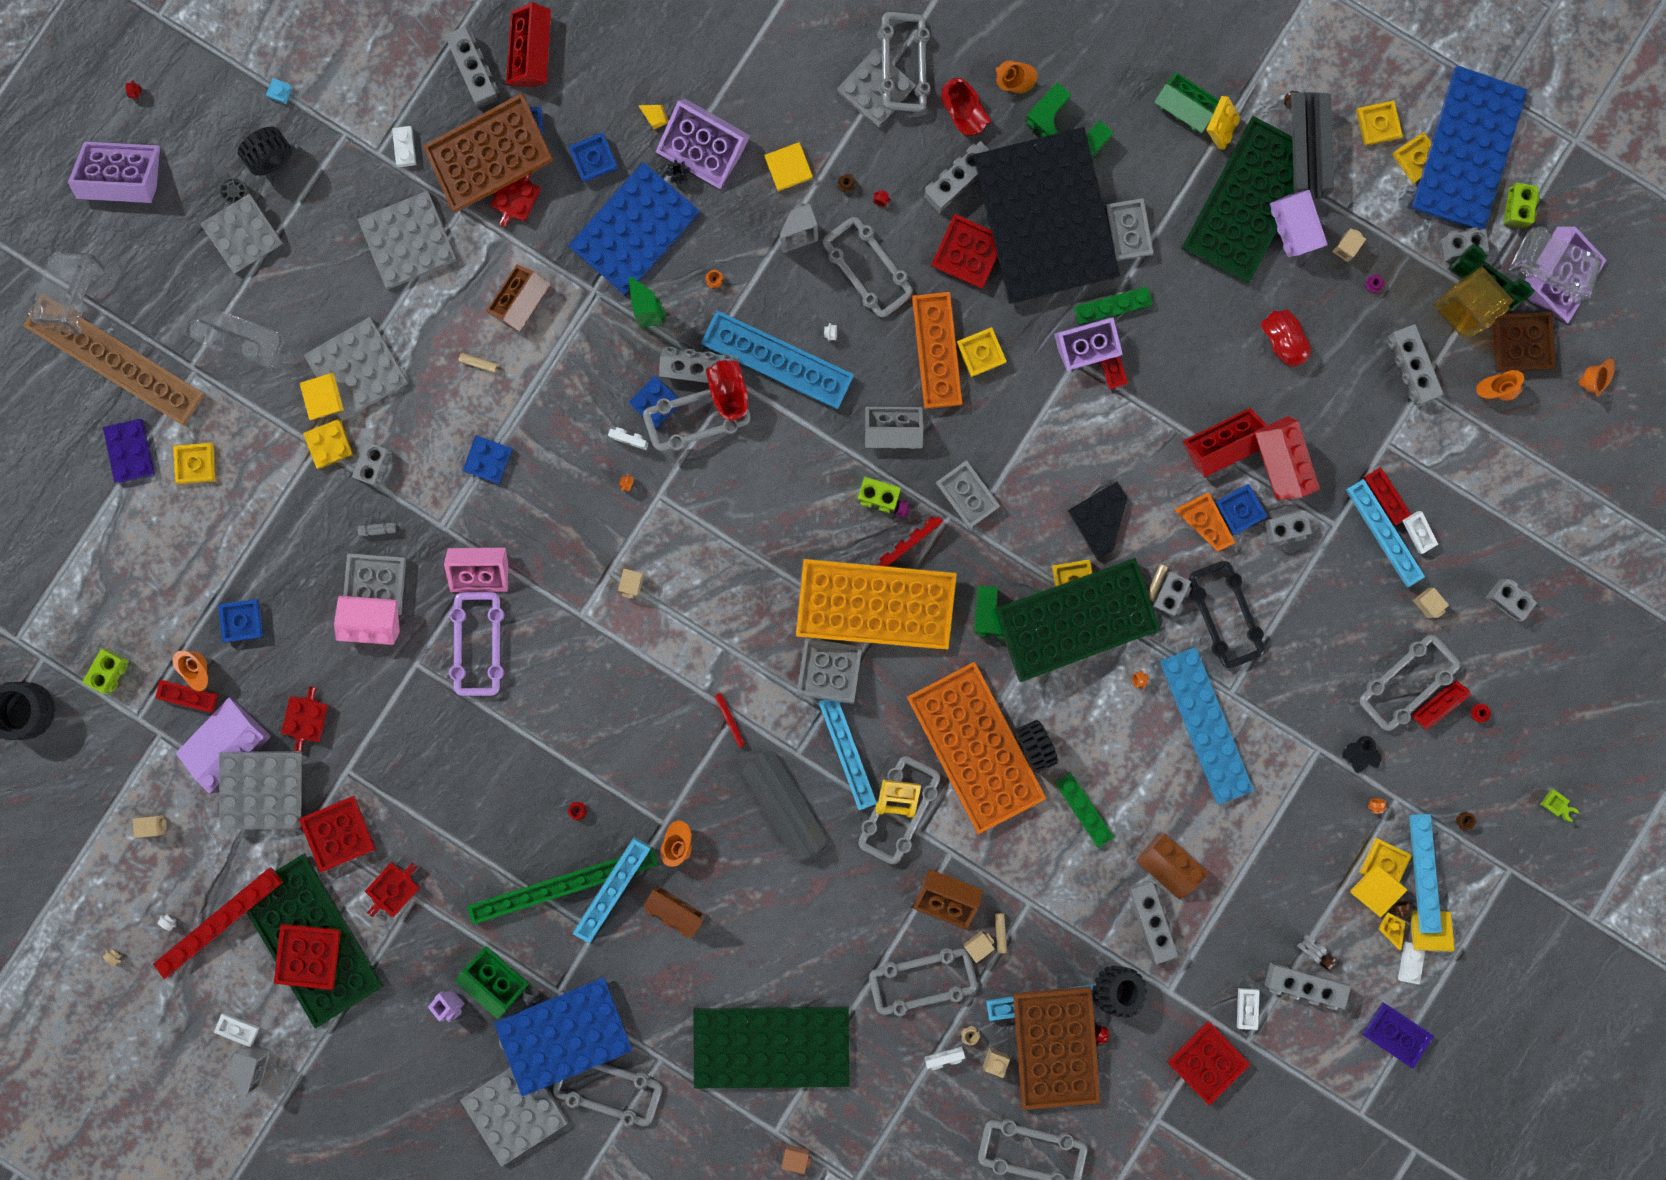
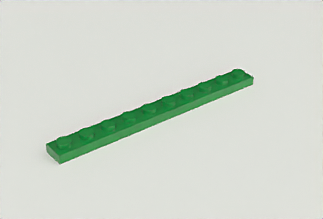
[467,846,659,925]

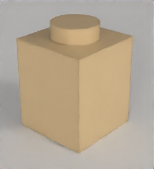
[1332,228,1366,262]
[618,569,644,599]
[1413,588,1449,618]
[133,815,167,838]
[963,930,995,963]
[983,1047,1010,1078]

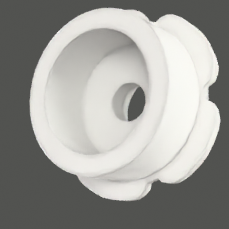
[824,323,837,342]
[158,914,177,931]

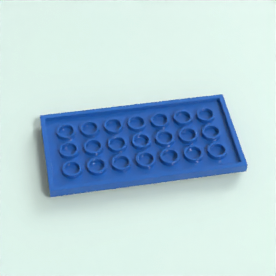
[1411,65,1528,230]

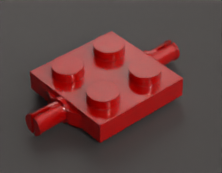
[490,173,541,228]
[281,686,329,751]
[364,862,421,918]

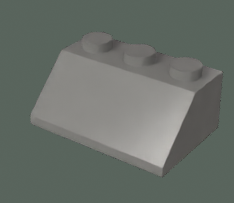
[780,203,818,253]
[865,407,923,449]

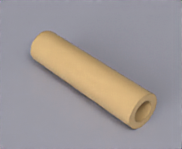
[459,353,498,373]
[1148,564,1168,603]
[995,913,1007,954]

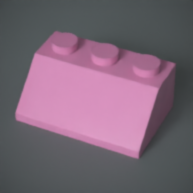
[444,548,508,592]
[334,596,400,645]

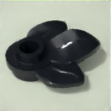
[1342,736,1381,773]

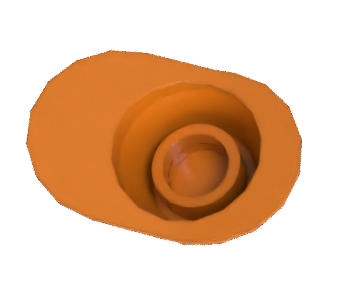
[995,60,1038,93]
[1578,358,1615,397]
[1476,370,1524,401]
[173,650,208,691]
[660,820,692,867]

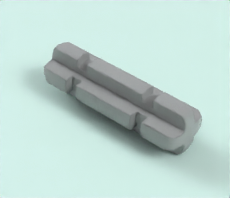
[358,523,396,536]

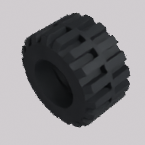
[237,126,293,176]
[1015,720,1058,773]
[1093,965,1147,1018]

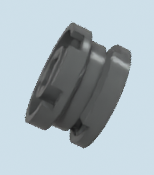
[220,178,252,205]

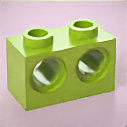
[1503,183,1540,228]
[857,477,901,513]
[82,649,129,694]

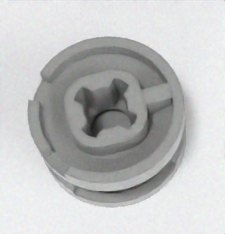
[1297,934,1329,964]

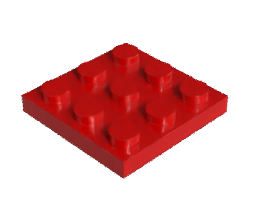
[931,214,997,289]
[299,796,376,873]
[274,924,341,990]
[1166,1021,1251,1106]

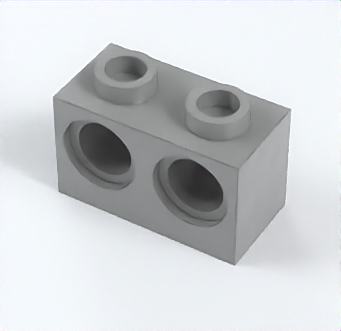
[1441,227,1490,262]
[352,441,392,487]
[1264,511,1312,546]
[1152,571,1191,617]
[1485,579,1537,622]

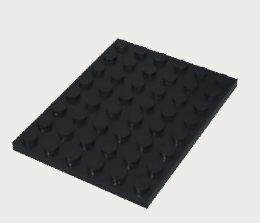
[973,127,1120,304]

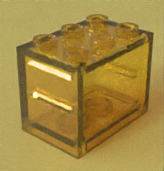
[1433,266,1514,338]

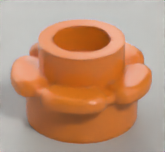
[705,270,724,288]
[619,473,634,492]
[1132,670,1149,689]
[1368,798,1388,814]

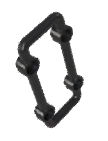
[1189,561,1265,669]

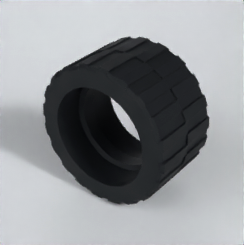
[0,682,55,741]

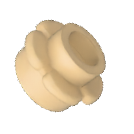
[103,949,122,966]
[961,1026,980,1046]

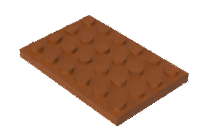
[423,93,554,213]
[1013,986,1100,1110]

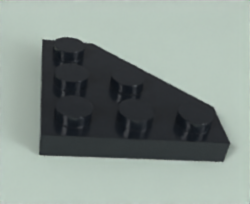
[1067,482,1127,560]

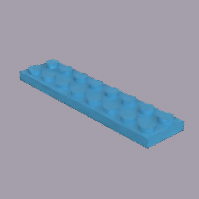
[701,310,854,410]
[1159,647,1254,805]

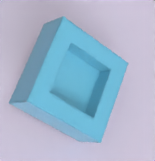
[266,78,292,104]

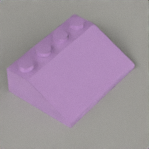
[656,98,750,189]
[68,142,160,203]
[1525,227,1607,324]
[176,697,271,794]

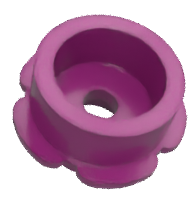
[1365,274,1385,293]
[894,500,910,518]

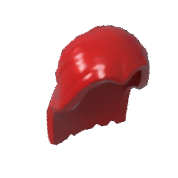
[941,78,991,136]
[1260,309,1311,367]
[706,360,748,421]

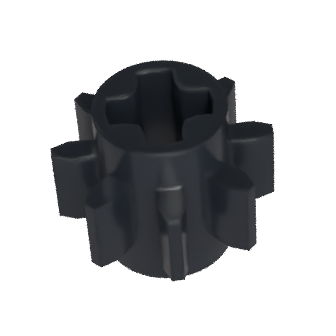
[666,159,690,185]

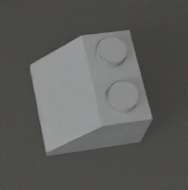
[228,1046,270,1098]

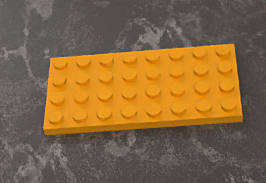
[796,559,957,649]

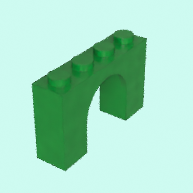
[1025,82,1114,158]
[973,586,1041,639]

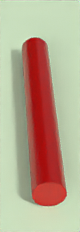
[714,693,746,748]

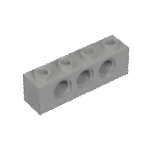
[444,26,499,109]
[924,141,989,214]
[1388,324,1444,406]
[659,347,739,383]
[1128,880,1179,964]
[1264,962,1351,1011]

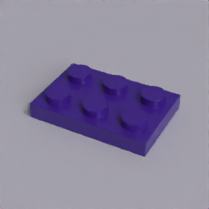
[103,419,155,483]
[1362,1002,1434,1069]

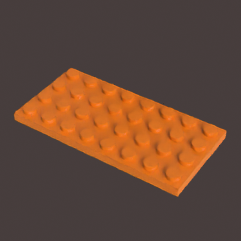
[907,661,1046,835]

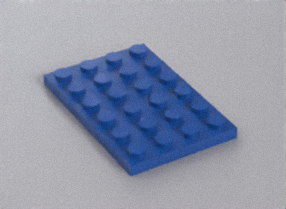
[568,162,700,297]
[494,977,633,1097]

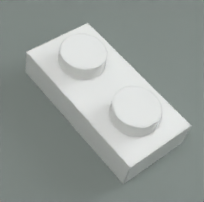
[392,126,417,167]
[608,427,649,450]
[1402,511,1438,554]
[1398,941,1425,984]
[1237,988,1259,1030]
[214,1013,260,1047]
[925,1047,965,1070]

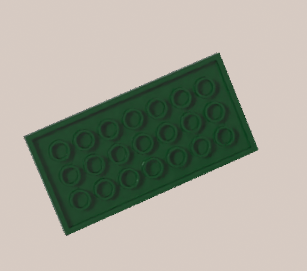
[1181,116,1294,284]
[994,558,1160,682]
[247,853,384,1029]
[693,1007,850,1089]

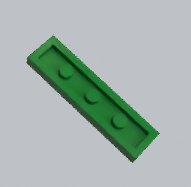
[1074,286,1153,326]
[1054,772,1114,848]

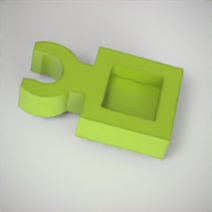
[1540,789,1579,822]

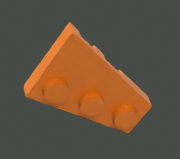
[1174,492,1235,552]

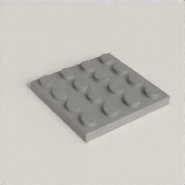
[358,190,457,290]
[304,317,409,421]
[219,751,302,830]
[460,1067,568,1167]

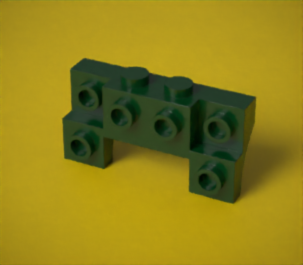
[1447,244,1535,314]

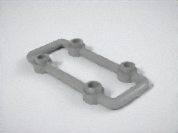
[877,12,931,112]
[823,217,913,318]
[643,389,751,451]
[1360,635,1460,731]
[858,756,940,865]
[869,947,978,1016]
[553,1063,662,1126]
[978,1119,1088,1180]

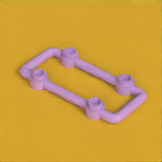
[449,592,505,696]

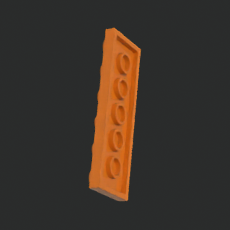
[912,292,962,409]

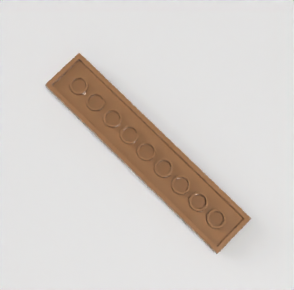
[23,294,205,426]

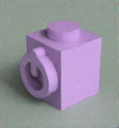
[428,990,464,1022]

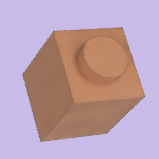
[781,1144,812,1174]

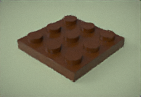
[1492,312,1556,372]

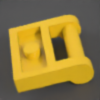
[876,779,921,818]

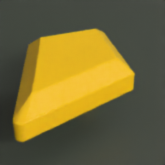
[639,105,669,130]
[1378,912,1405,950]

